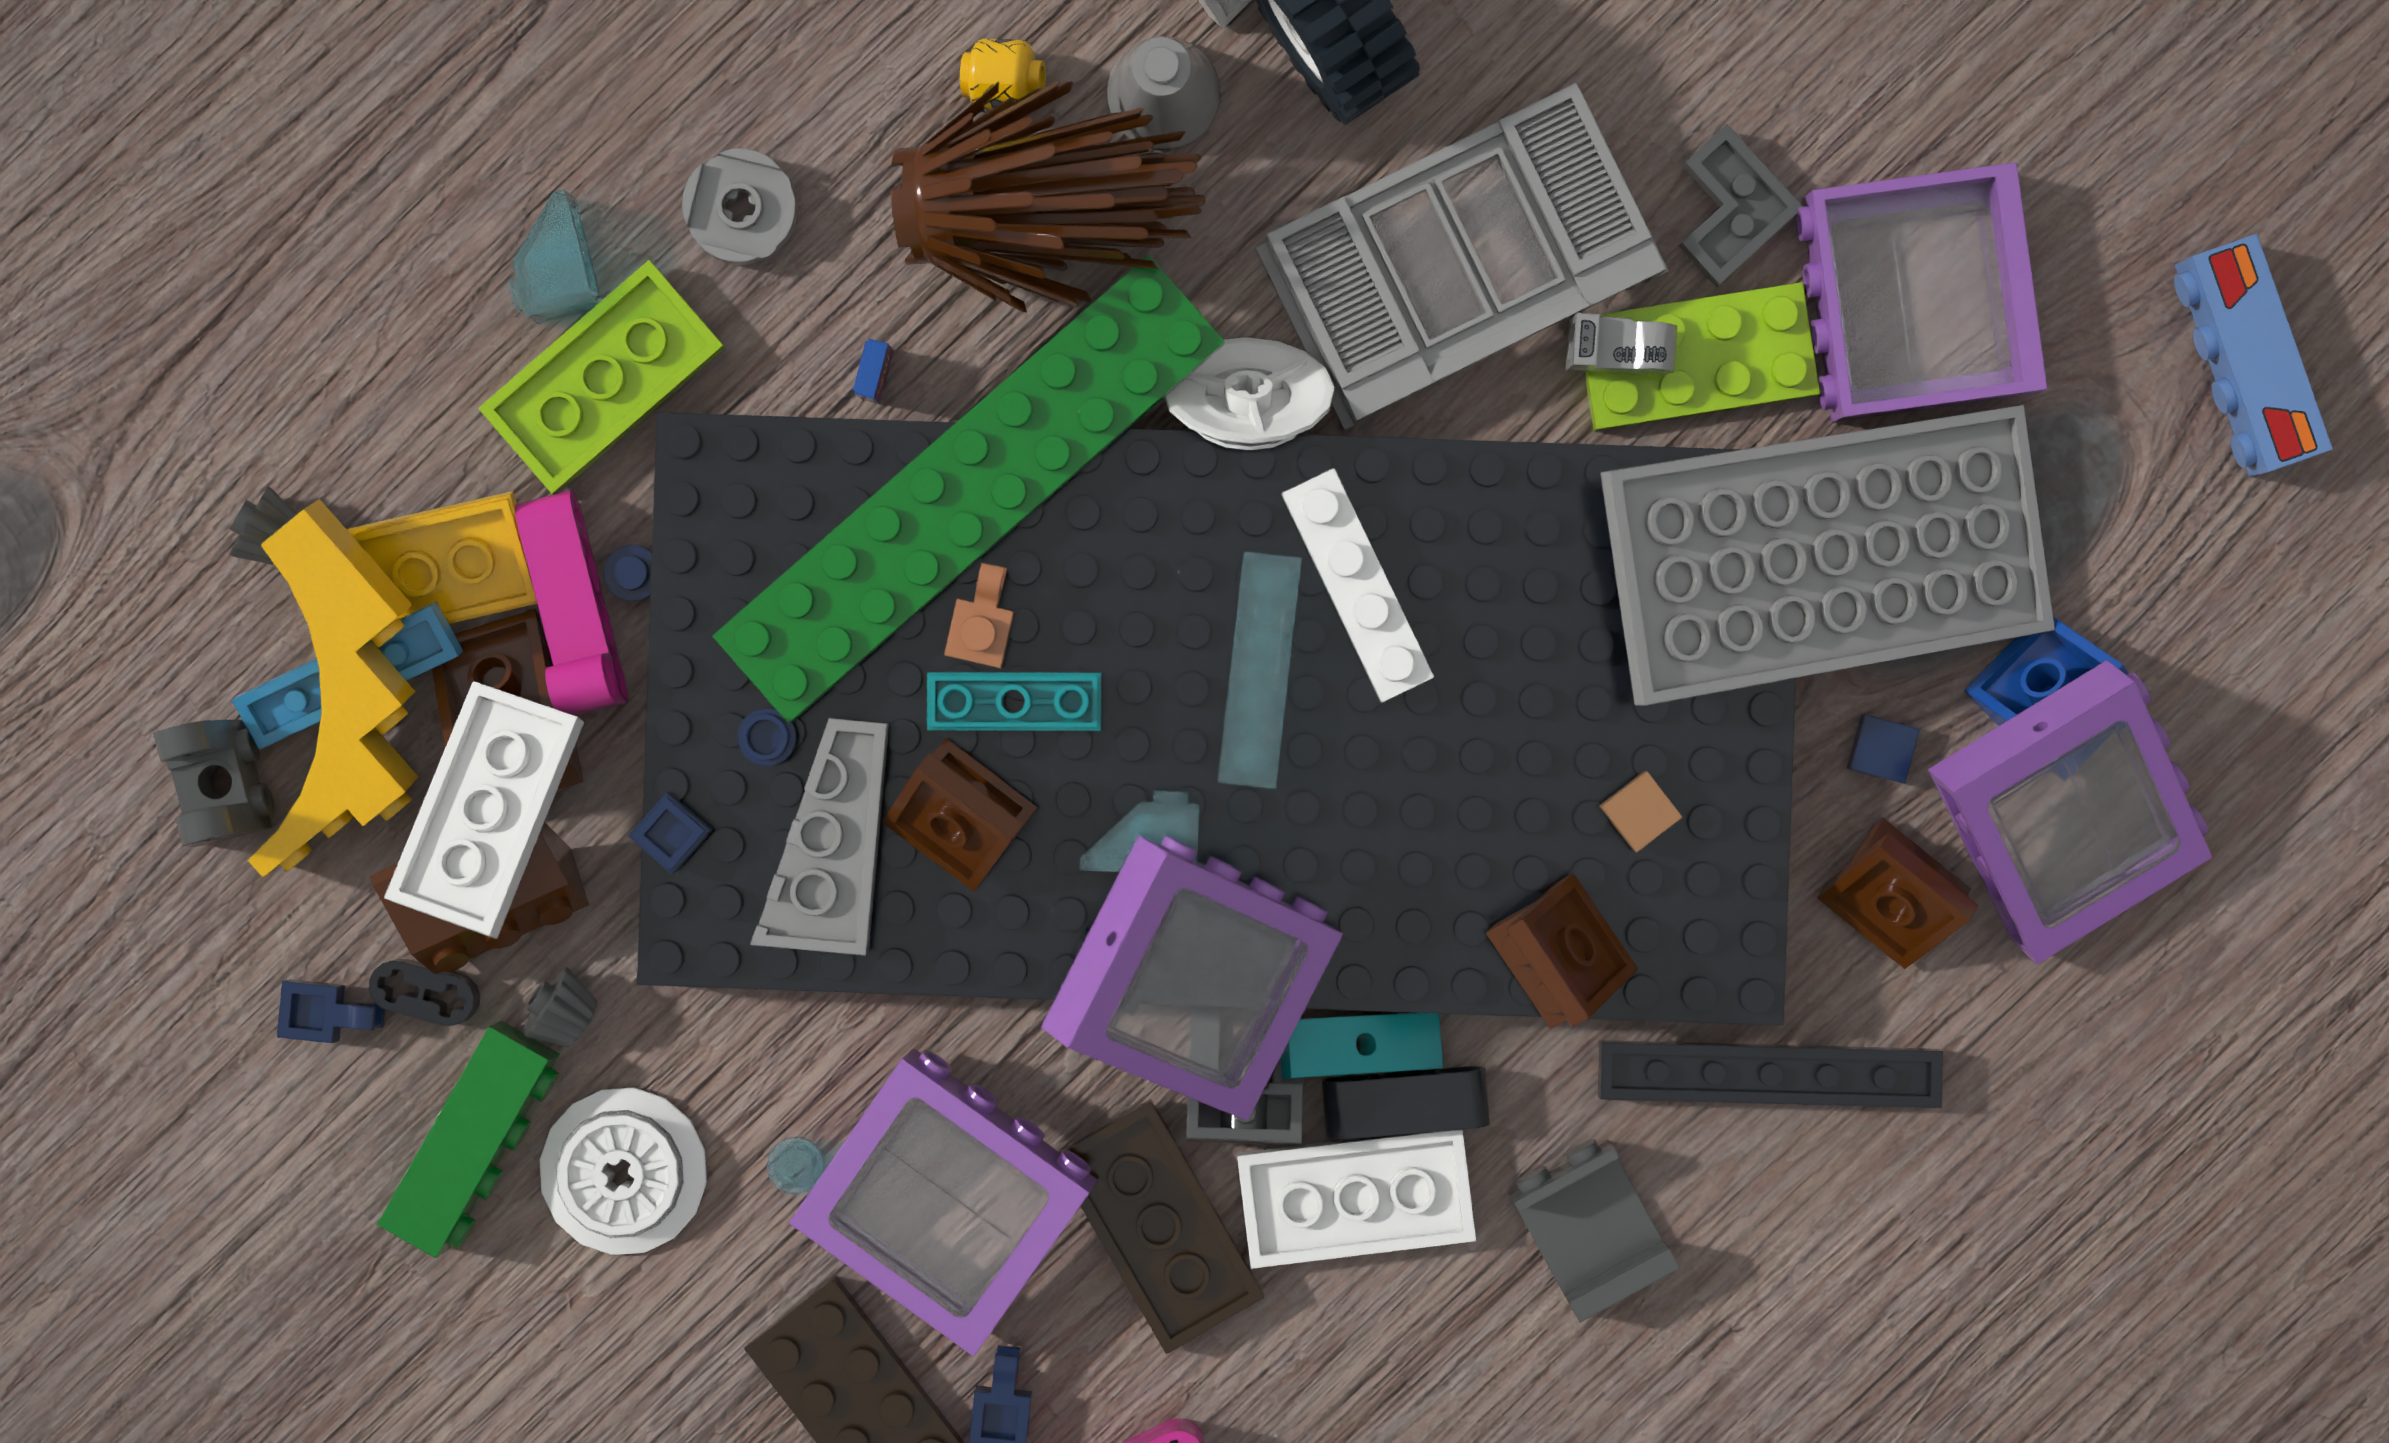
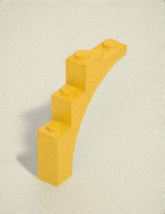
[247,499,419,877]

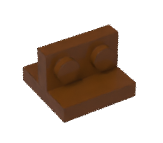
[882,738,1038,892]
[1817,818,1978,969]
[1486,873,1638,1029]

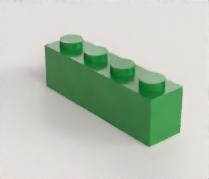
[376,1021,560,1258]

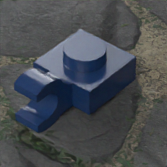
[277,979,385,1043]
[969,1345,1032,1443]

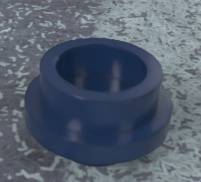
[604,545,652,602]
[737,708,796,766]

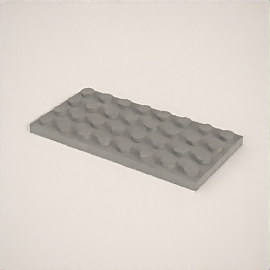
[1601,405,2055,706]

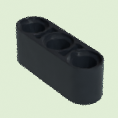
[1322,1066,1490,1139]

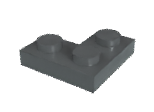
[1679,124,1803,287]

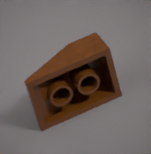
[432,609,583,790]

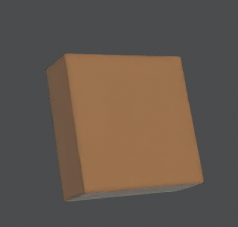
[1599,771,1682,853]

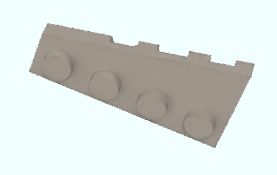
[750,718,889,955]

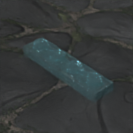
[1218,552,1302,789]

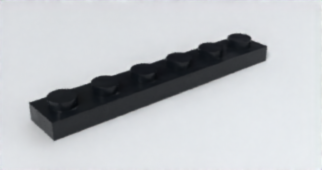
[1598,1040,1943,1108]

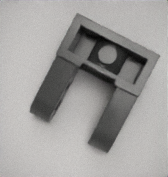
[153,720,274,847]
[1186,1005,1304,1145]

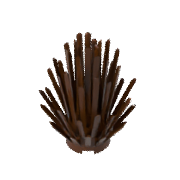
[891,81,1206,313]

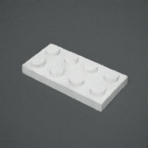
[384,681,584,939]
[1237,1130,1476,1269]

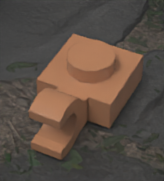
[944,563,1015,668]

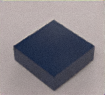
[1847,714,1920,784]
[628,792,712,874]

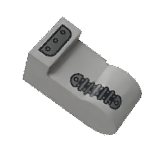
[1566,313,1677,374]

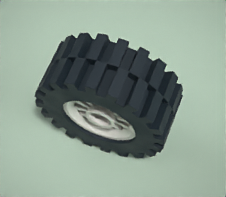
[1255,0,1420,125]

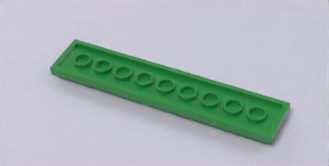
[712,254,1225,723]

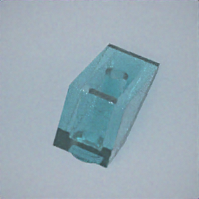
[509,189,602,324]
[1079,790,1200,872]

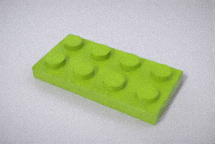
[478,260,726,494]
[1584,282,1820,431]

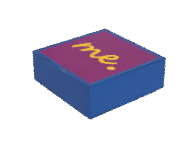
[853,339,894,404]

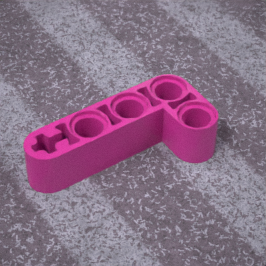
[515,490,628,716]

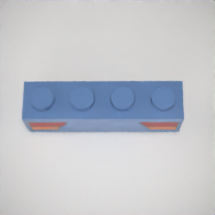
[2174,234,2333,477]

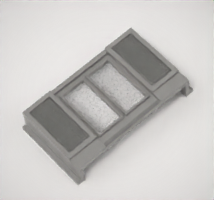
[1256,83,1669,431]

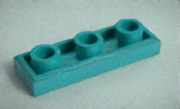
[927,672,1102,731]
[1281,1013,1443,1079]

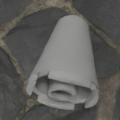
[1107,36,1220,149]

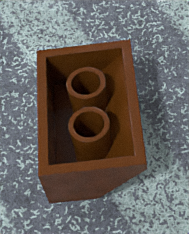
[370,821,589,974]

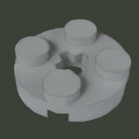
[682,148,798,265]

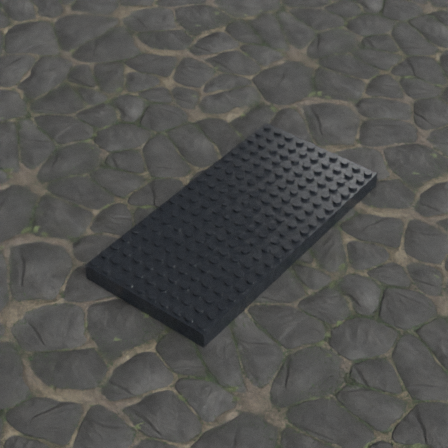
[637,412,1796,1026]

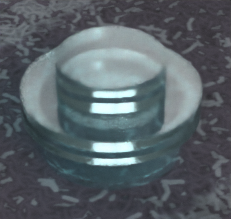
[767,1137,824,1194]

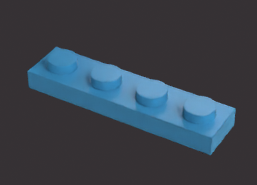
[231,601,463,750]

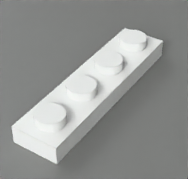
[1281,468,1434,702]

